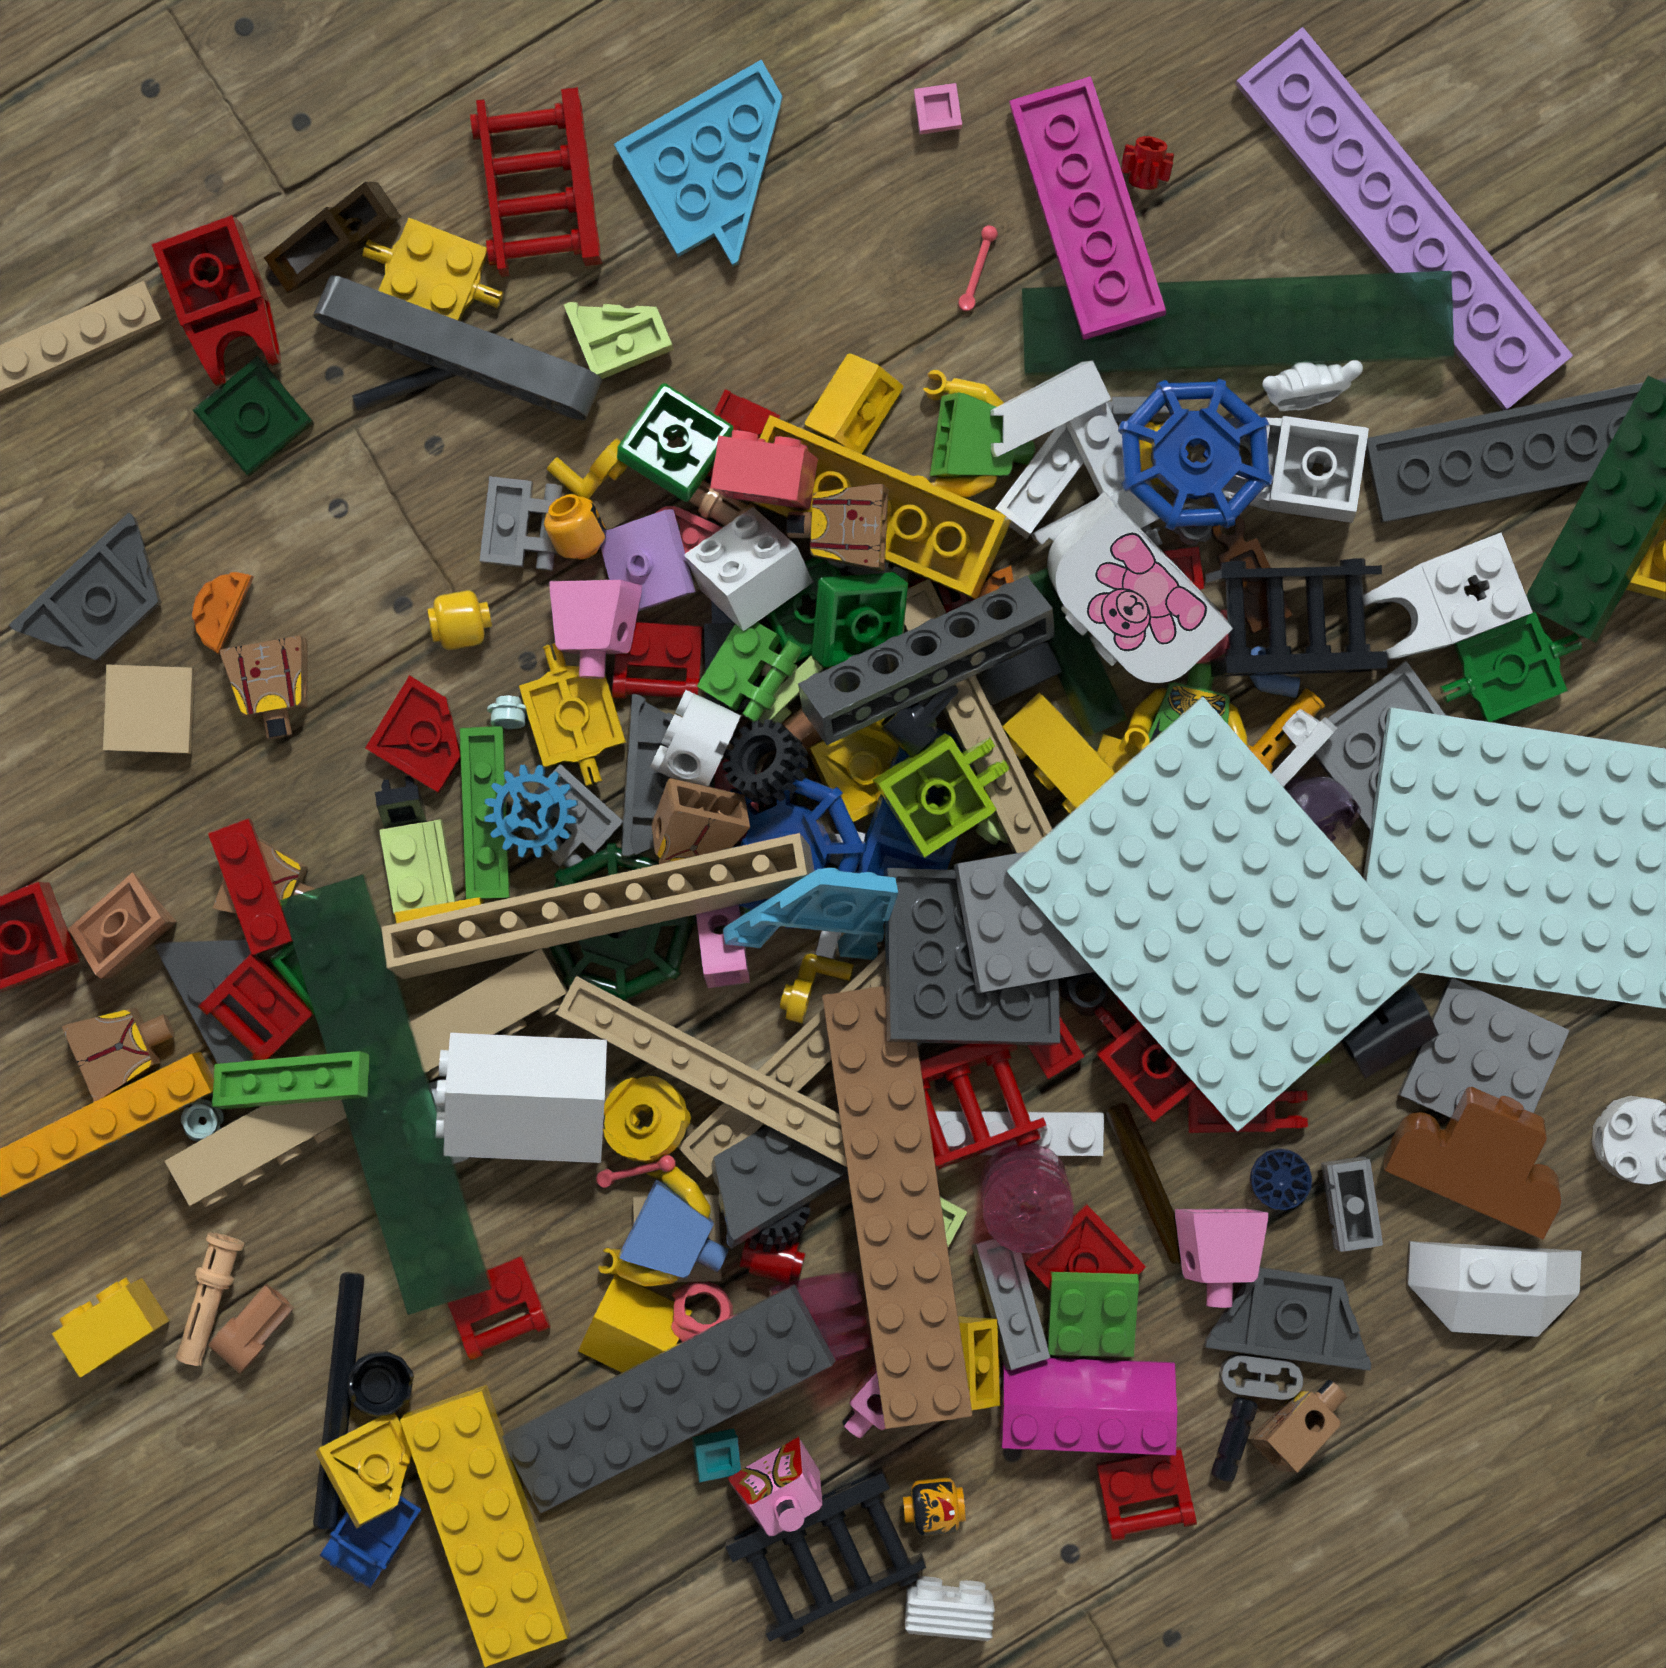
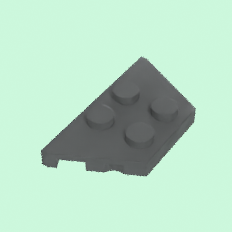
[9,513,162,661]
[620,694,713,859]
[155,940,272,1064]
[711,1126,849,1249]
[1204,1267,1371,1371]

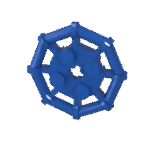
[1118,378,1273,530]
[730,778,866,928]

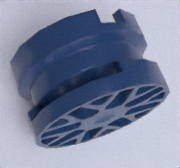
[1250,1148,1312,1210]

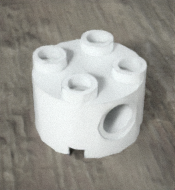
[650,690,741,787]
[1592,1096,1666,1184]

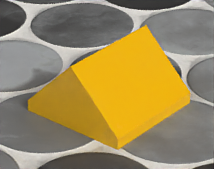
[578,1274,693,1373]

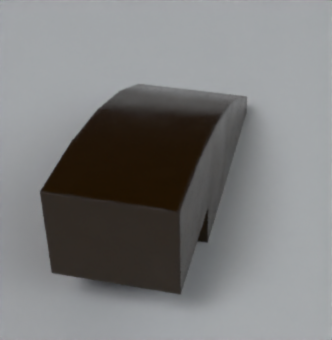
[264,182,402,293]

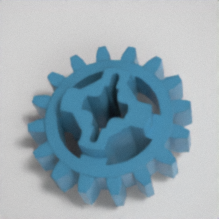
[484,765,579,858]

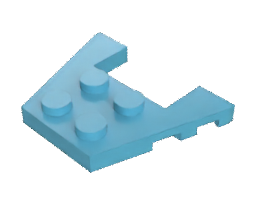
[723,868,898,960]

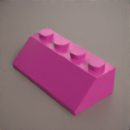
[1000,1357,1177,1455]

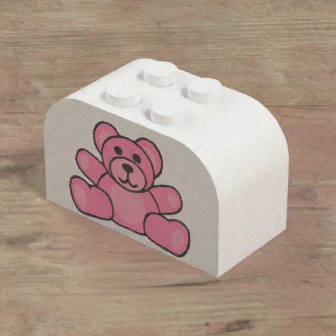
[1047,491,1233,683]

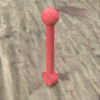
[958,225,998,312]
[596,1155,676,1188]

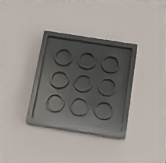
[884,868,1060,1046]

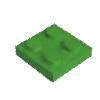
[1047,1272,1139,1357]

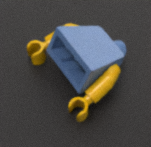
[598,1166,729,1287]

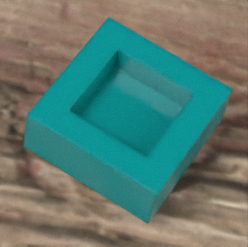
[692,1428,741,1482]

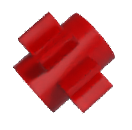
[1121,136,1174,190]

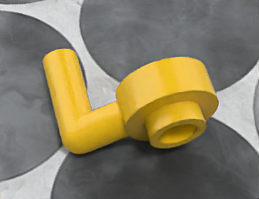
[546,438,628,499]
[780,954,854,1023]

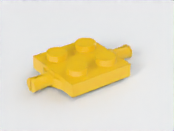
[362,218,504,321]
[519,643,626,786]

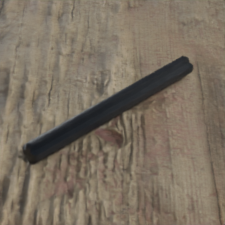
[313,1272,365,1529]

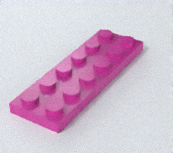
[1009,76,1166,340]

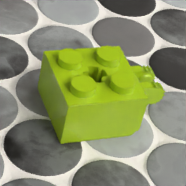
[873,734,1009,857]

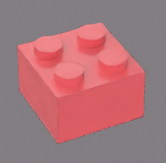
[710,430,818,510]

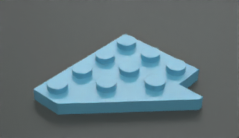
[614,60,783,267]

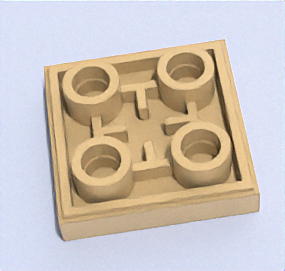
[103,665,195,754]

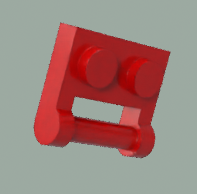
[612,622,703,699]
[198,954,313,1061]
[442,1255,551,1360]
[1096,1447,1197,1542]

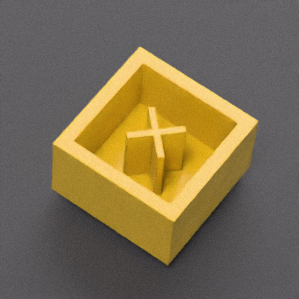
[52,1277,170,1378]

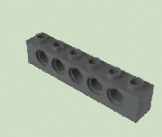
[798,575,1055,745]

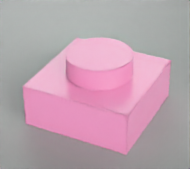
[914,83,962,135]

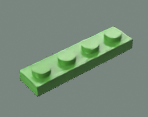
[460,726,510,899]
[212,1051,369,1109]

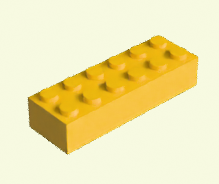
[748,415,1011,599]
[400,1385,571,1667]

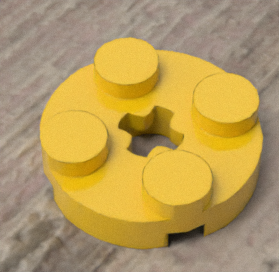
[603,1076,691,1164]

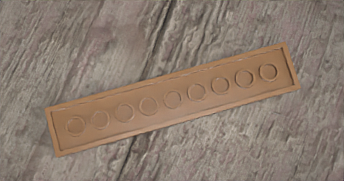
[822,986,973,1429]

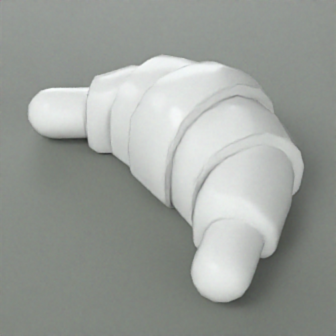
[1262,360,1363,411]

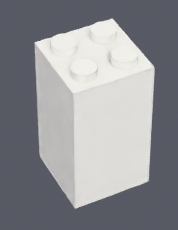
[436,1033,607,1163]

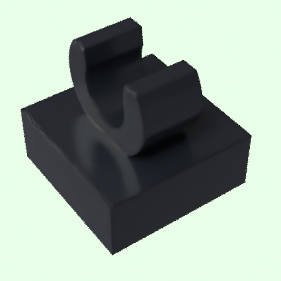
[375,776,427,829]

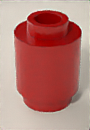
[740,1238,806,1284]

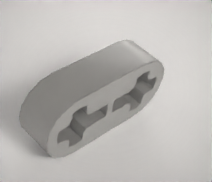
[1220,1354,1303,1400]

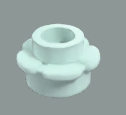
[487,695,527,729]
[181,1099,224,1141]

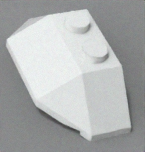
[1407,1241,1581,1337]

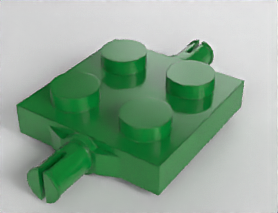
[1440,612,1582,722]

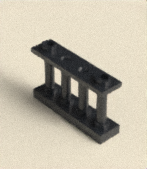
[1205,558,1388,677]
[725,1467,926,1642]

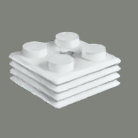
[904,1576,995,1641]

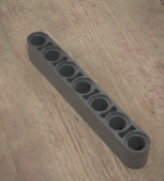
[313,276,602,421]

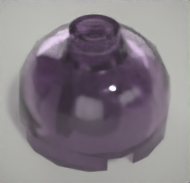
[1283,776,1362,842]

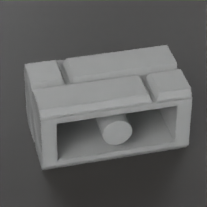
[1321,1157,1383,1252]

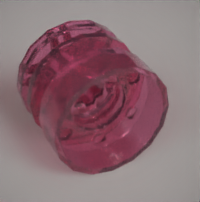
[980,1143,1074,1253]
[769,1271,871,1361]

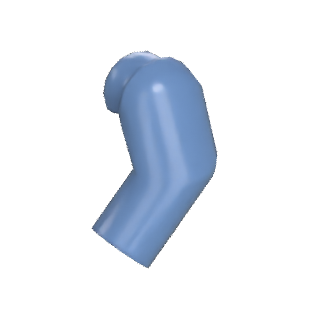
[1250,646,1300,698]

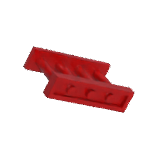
[470,87,602,277]
[920,1044,1048,1171]

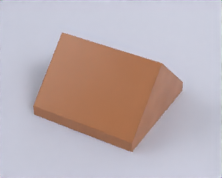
[68,872,177,979]

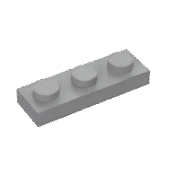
[971,1233,1050,1370]

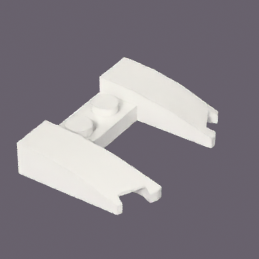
[990,360,1160,545]

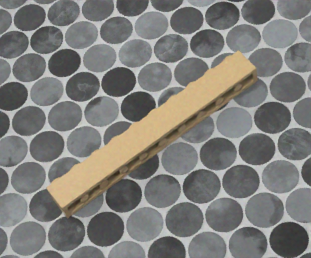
[381,833,815,979]
[165,948,568,1208]

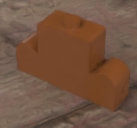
[1384,1087,1562,1240]

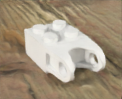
[1222,416,1369,523]
[1362,533,1533,660]

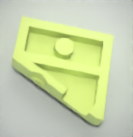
[563,302,674,379]

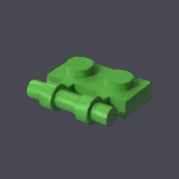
[697,622,803,721]

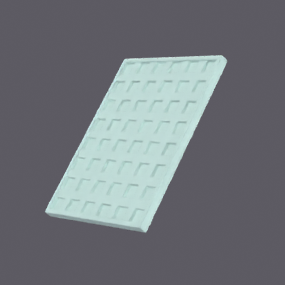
[1006,697,1434,1132]
[1363,708,1666,1008]

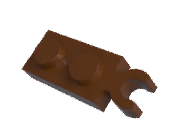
[1211,515,1292,635]

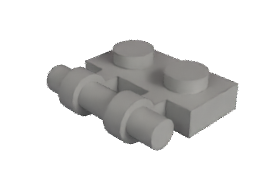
[479,476,563,571]
[522,764,623,868]

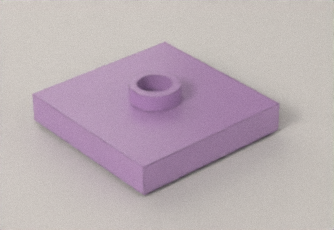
[600,509,696,611]

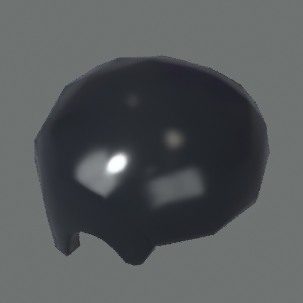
[347,1350,414,1417]

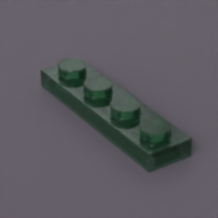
[1028,568,1128,738]

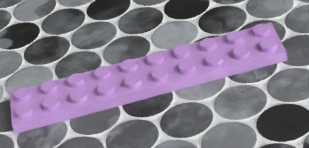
[1235,27,1573,411]

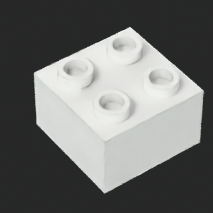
[684,507,813,631]

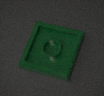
[192,355,314,477]

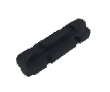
[1211,1397,1258,1482]

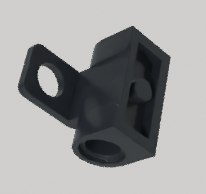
[1340,984,1439,1078]

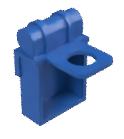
[320,1495,421,1588]

